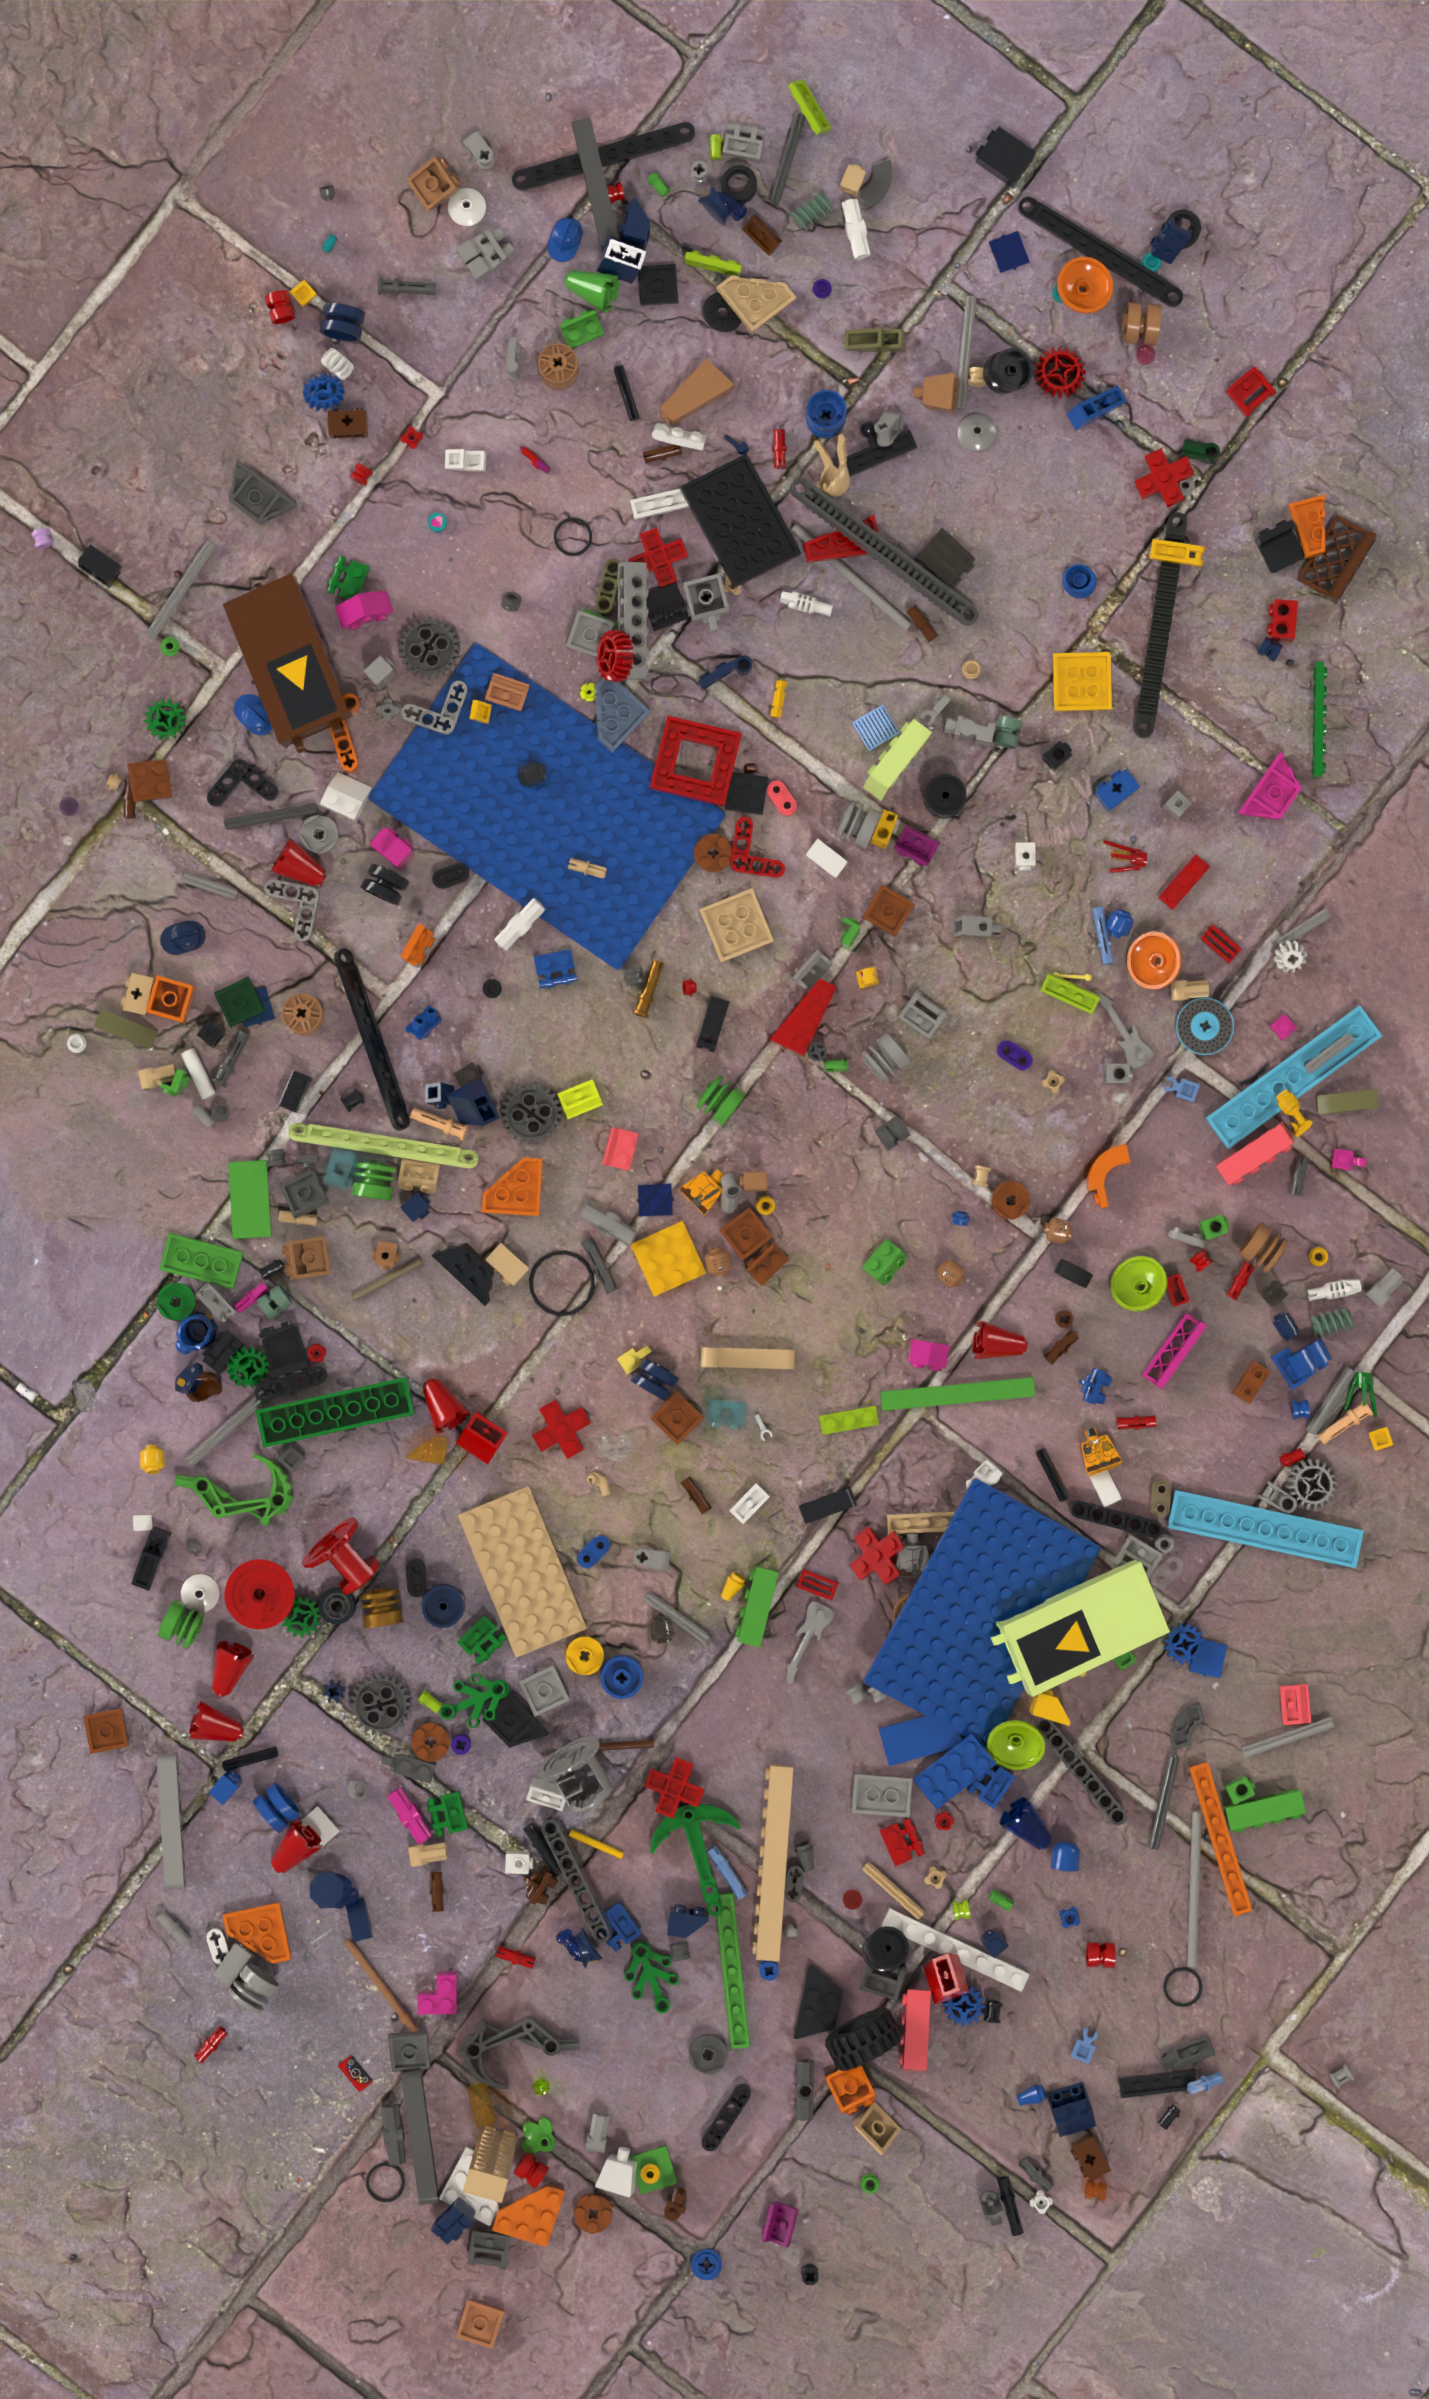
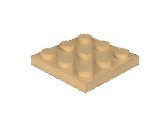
[699,888,774,963]

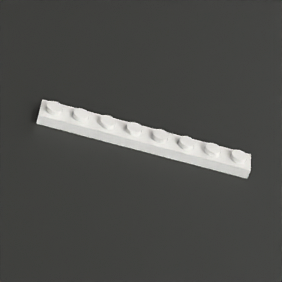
[881,1907,1030,1992]

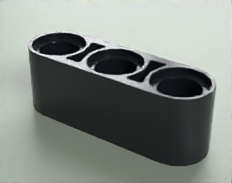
[799,1487,857,1524]

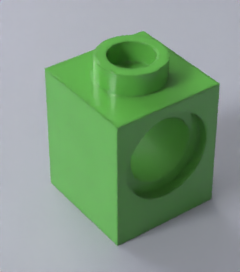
[1198,1214,1230,1241]
[1223,1775,1256,1805]

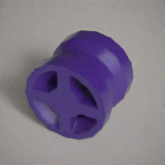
[451,1734,471,1755]

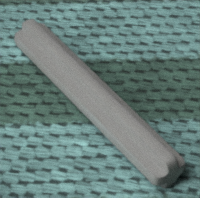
[1307,1367,1355,1435]
[644,1592,710,1643]

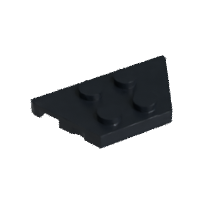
[431,1242,495,1306]
[483,1686,550,1748]
[793,1964,843,2039]

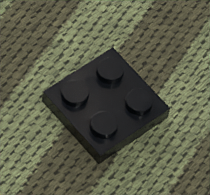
[725,772,768,815]

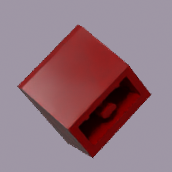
[456,1412,509,1465]
[923,1953,970,2005]

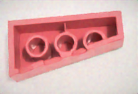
[1216,1121,1295,1185]
[899,1989,931,2072]

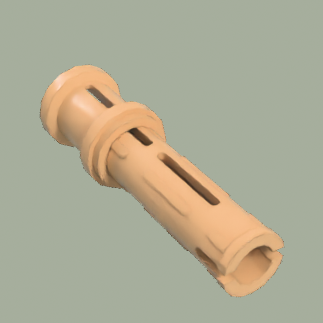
[410,1107,469,1141]
[1317,1402,1374,1445]

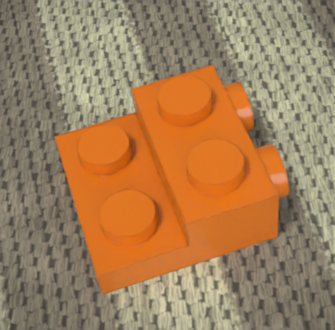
[400,923,436,967]
[824,2066,877,2116]

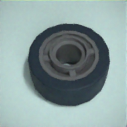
[319,1587,356,1624]

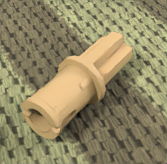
[568,857,607,878]
[278,1211,317,1226]

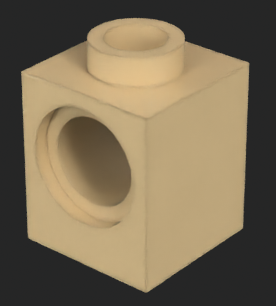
[839,164,866,198]

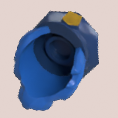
[175,1311,218,1354]

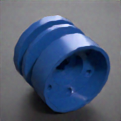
[806,390,847,439]

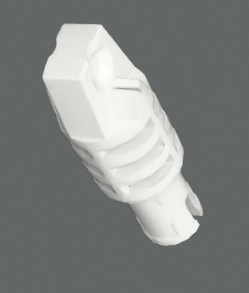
[780,591,833,617]
[1307,1279,1362,1301]

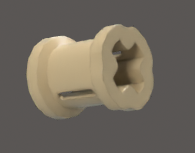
[971,1165,991,1187]

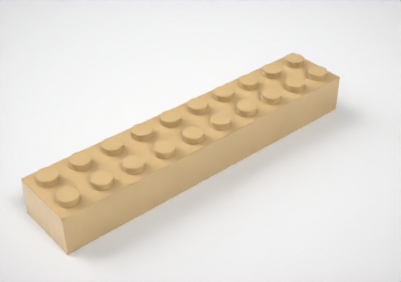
[463,2124,518,2203]

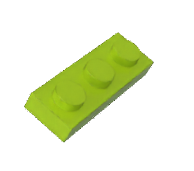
[788,79,832,135]
[685,251,742,278]
[1040,972,1101,1014]
[819,1406,879,1435]

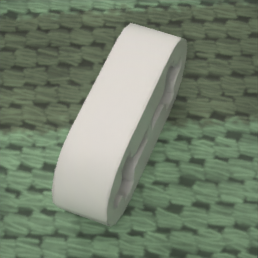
[206,1927,230,1965]

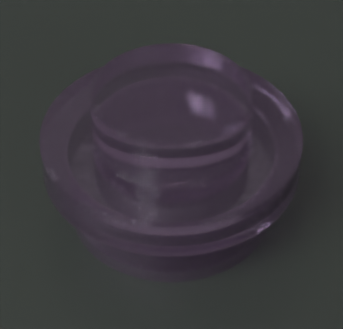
[59,797,79,816]

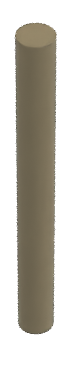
[351,1258,422,1301]

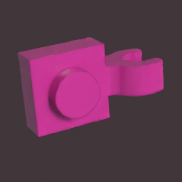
[1331,1148,1367,1171]

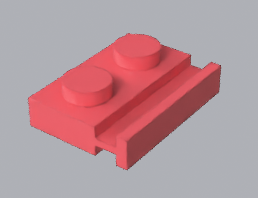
[603,1127,639,1171]
[1279,1684,1311,1725]

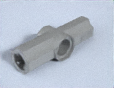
[580,1203,638,1246]

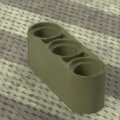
[596,558,621,616]

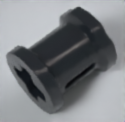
[340,1088,365,1112]
[983,2000,1003,2023]
[801,2263,818,2285]

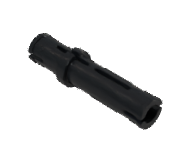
[523,1822,562,1877]
[997,2176,1024,2236]

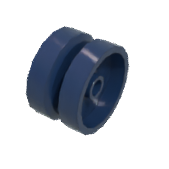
[319,303,365,342]
[630,1358,680,1402]
[422,1584,466,1628]

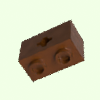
[328,408,368,439]
[1070,2133,1111,2181]

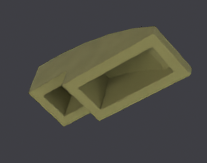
[844,328,906,352]
[94,1009,158,1049]
[1316,1089,1379,1115]

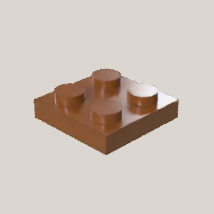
[127,759,172,802]
[862,885,914,937]
[719,1207,773,1261]
[650,1391,704,1445]
[83,1708,129,1754]

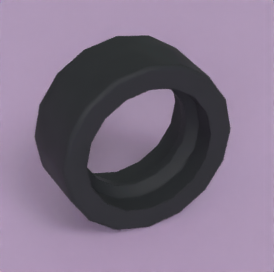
[721,165,757,204]
[1166,209,1201,249]
[1054,1259,1093,1288]

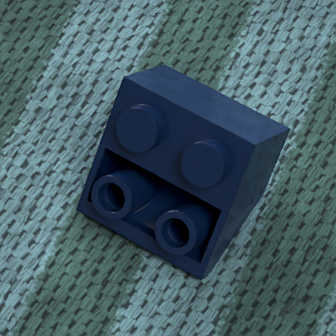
[620,198,651,249]
[596,235,647,284]
[446,1078,500,1126]
[667,1904,709,1938]
[1046,2082,1097,2137]

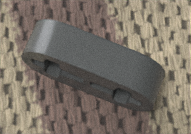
[784,1864,804,1902]

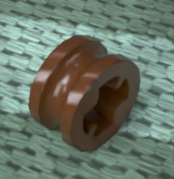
[1055,1311,1073,1328]

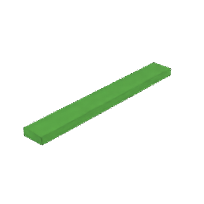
[880,1377,1035,1411]
[715,1892,750,2049]

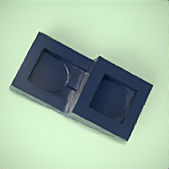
[345,1898,373,1942]

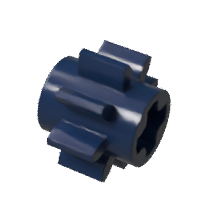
[322,1679,347,1703]

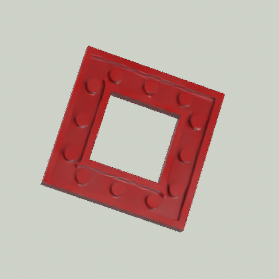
[650,715,742,807]

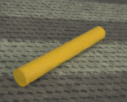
[569,1829,624,1859]

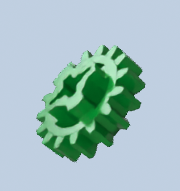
[144,698,186,741]
[227,1346,269,1388]
[282,1596,322,1638]

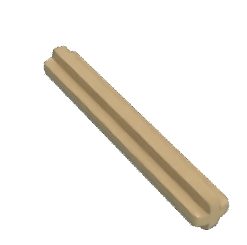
[862,1862,925,1919]

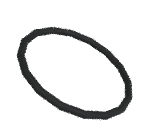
[529,1251,595,1316]

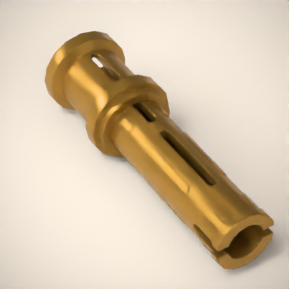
[632,960,664,1019]

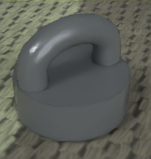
[501,592,521,612]

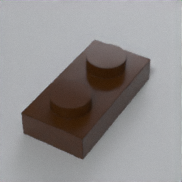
[742,214,782,256]

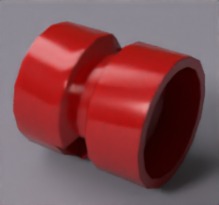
[264,290,296,325]
[1086,1942,1116,1968]
[513,2152,549,2189]

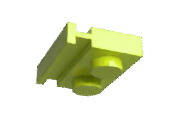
[557,1079,603,1120]

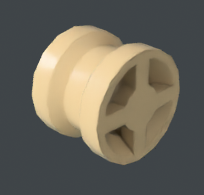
[967,367,986,387]

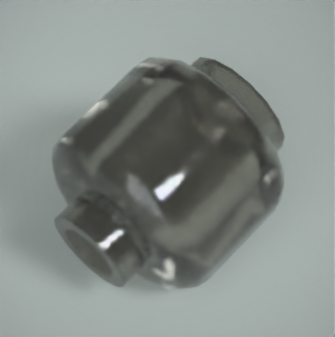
[517,760,547,789]
[648,1615,675,1644]

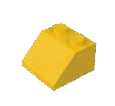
[1029,1689,1071,1726]

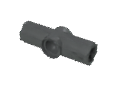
[796,2059,814,2121]
[382,2104,406,2166]

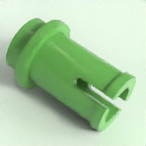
[647,172,671,198]
[825,1058,848,1073]
[988,1889,1014,1911]

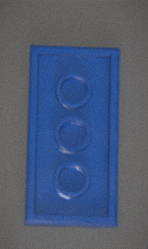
[878,1715,962,1766]

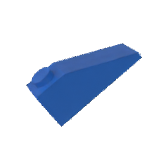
[1066,386,1127,431]

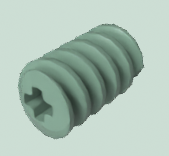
[790,191,833,231]
[1310,1308,1353,1338]

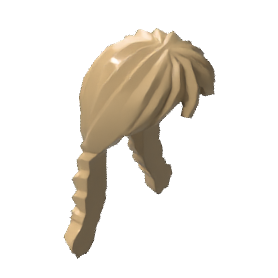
[814,434,850,498]

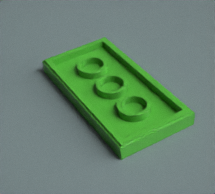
[228,1160,272,1239]
[159,1233,244,1289]

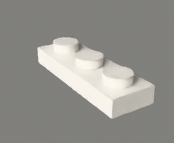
[630,489,689,520]

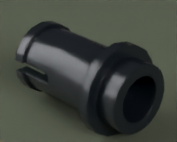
[259,1259,285,1280]
[1157,2104,1181,2130]

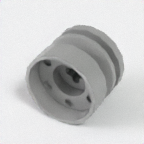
[836,800,882,850]
[861,1033,911,1084]
[228,1963,280,2014]

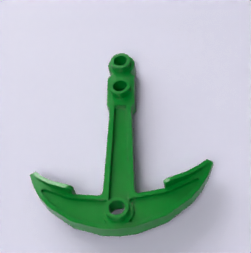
[650,1804,741,1916]

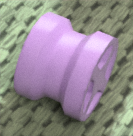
[31,528,54,549]

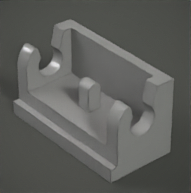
[792,949,833,993]
[195,1281,236,1323]
[213,1943,257,1988]

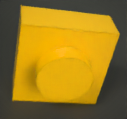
[290,280,317,308]
[469,700,492,724]
[1368,1427,1393,1451]

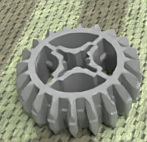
[1286,1458,1339,1510]

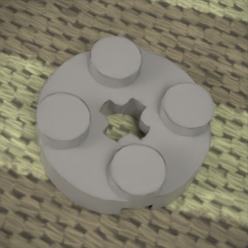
[300,815,339,854]

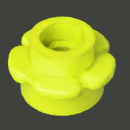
[580,683,596,702]

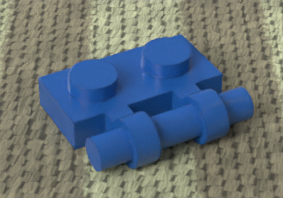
[534,949,577,989]
[966,1766,1016,1809]
[594,1901,642,1952]

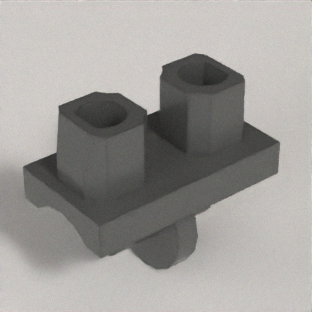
[979,2190,1004,2226]

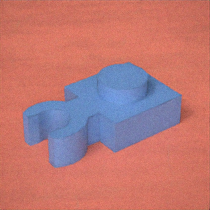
[1163,1077,1200,1103]
[1070,2027,1098,2065]

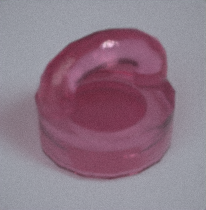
[1136,345,1155,365]

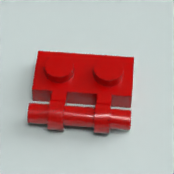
[879,1818,925,1867]

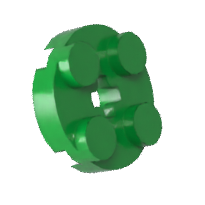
[157,1283,196,1321]

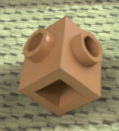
[372,1241,401,1270]

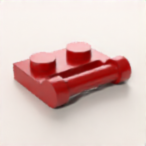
[1225,366,1276,418]

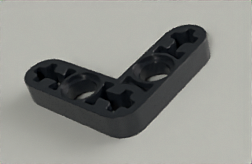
[207,759,279,807]

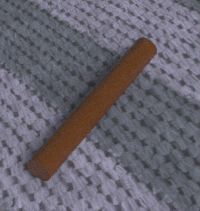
[597,1740,654,1751]

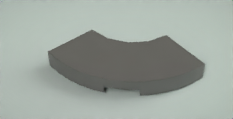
[861,160,892,209]
[1171,1702,1205,1750]

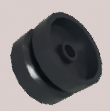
[983,348,1033,395]
[923,774,967,819]
[360,863,409,906]
[862,1926,909,1973]

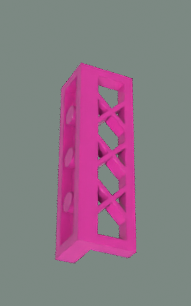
[1142,1313,1207,1389]

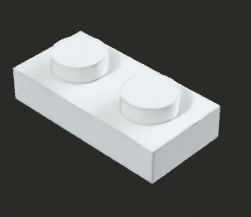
[729,1483,770,1524]

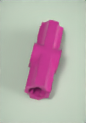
[387,1787,433,1845]

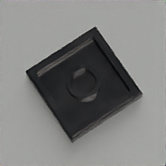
[638,264,679,306]

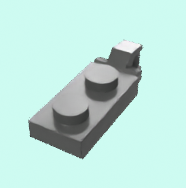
[381,1753,436,1784]
[1160,2036,1216,2070]

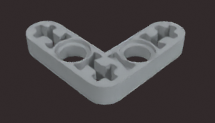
[401,681,468,735]
[264,880,320,942]

